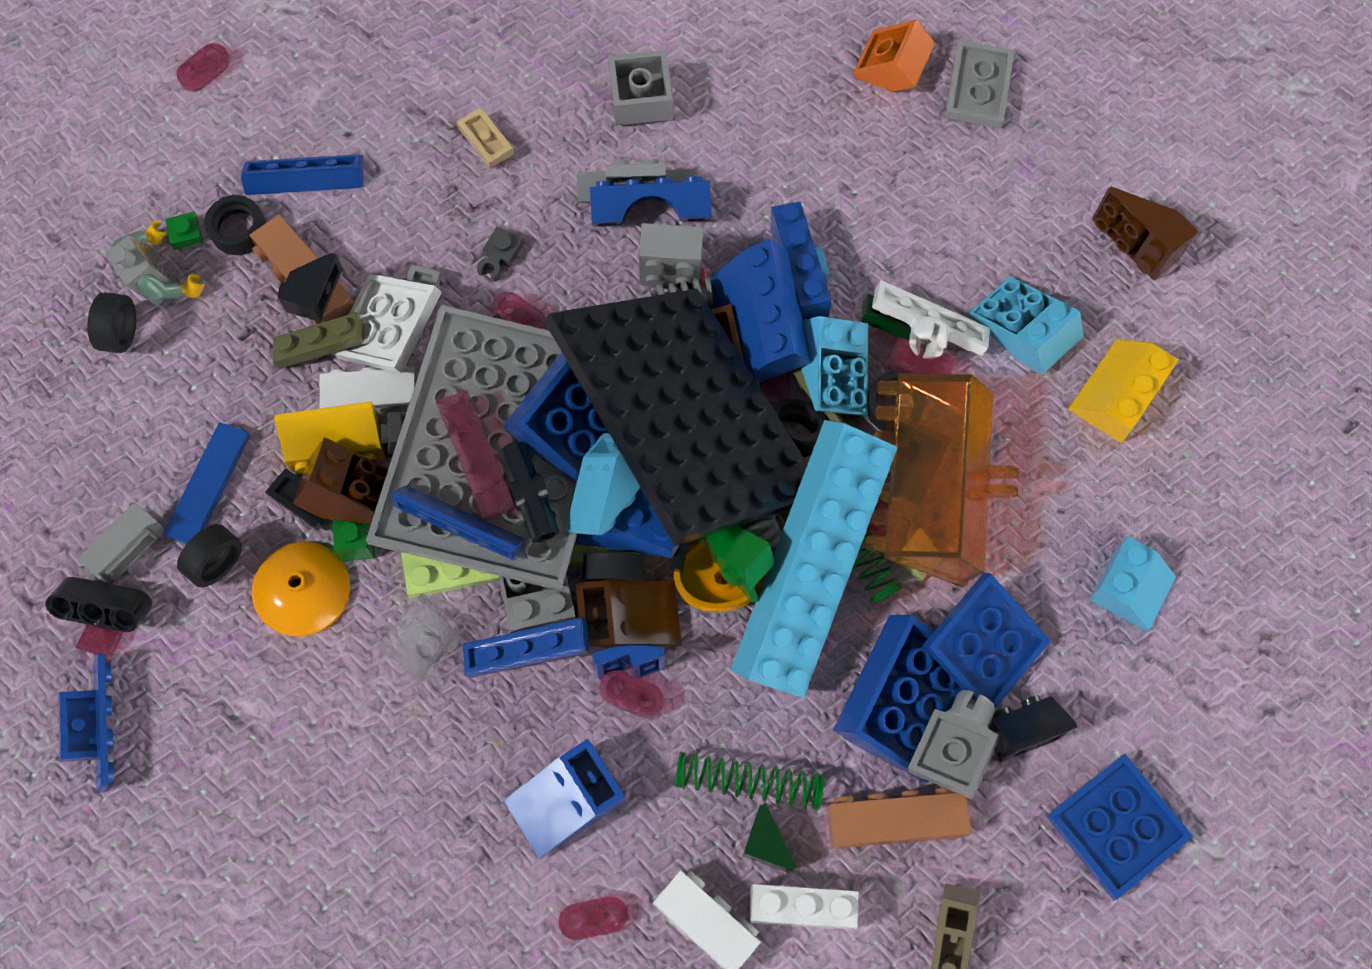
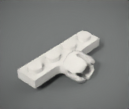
[872,280,990,359]

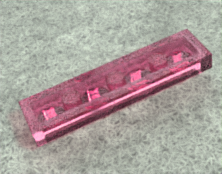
[436,390,515,522]

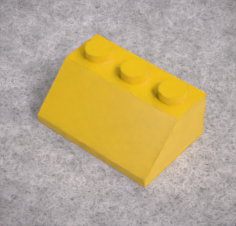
[1068,339,1179,443]
[274,401,387,475]

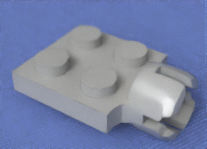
[908,690,999,800]

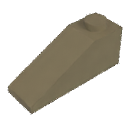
[931,883,980,969]

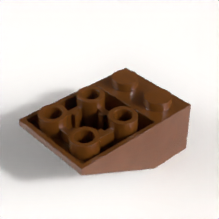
[1092,186,1199,281]
[293,437,388,524]
[576,579,682,657]

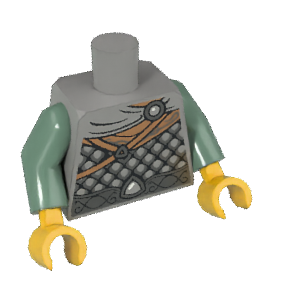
[106,221,205,306]

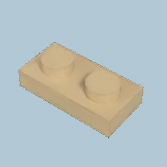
[456,107,514,169]

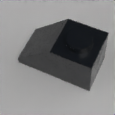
[278,253,343,322]

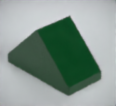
[742,803,796,873]

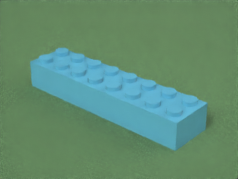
[730,420,898,698]

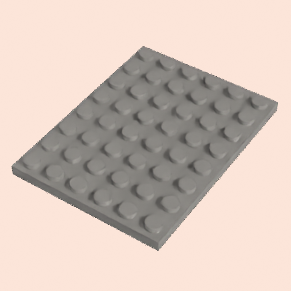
[366,305,578,591]

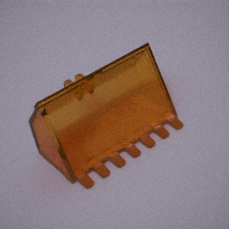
[865,373,1019,588]

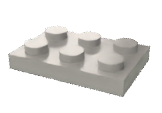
[944,40,1015,128]

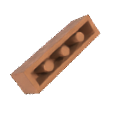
[250,214,354,325]
[826,788,972,849]

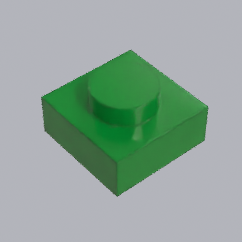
[165,212,204,250]

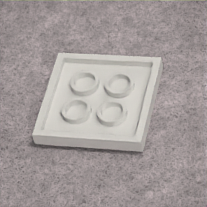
[331,274,442,374]

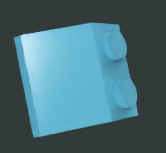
[1089,536,1176,632]

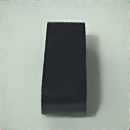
[45,577,152,632]

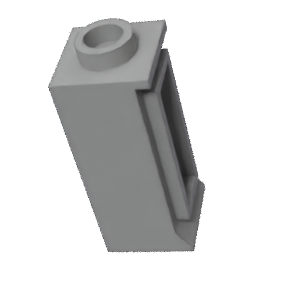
[77,502,165,584]

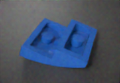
[592,645,665,680]

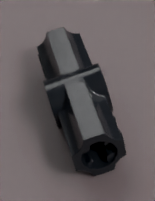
[498,441,560,543]

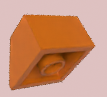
[853,19,935,92]

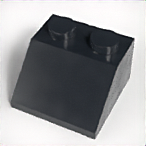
[989,695,1078,763]

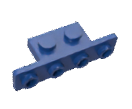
[58,653,114,793]

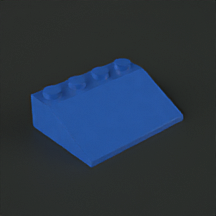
[710,239,812,383]
[503,352,609,483]
[833,615,963,783]

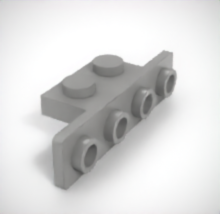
[577,159,695,203]

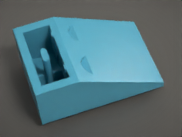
[969,276,1084,374]
[801,316,868,416]
[565,433,640,535]

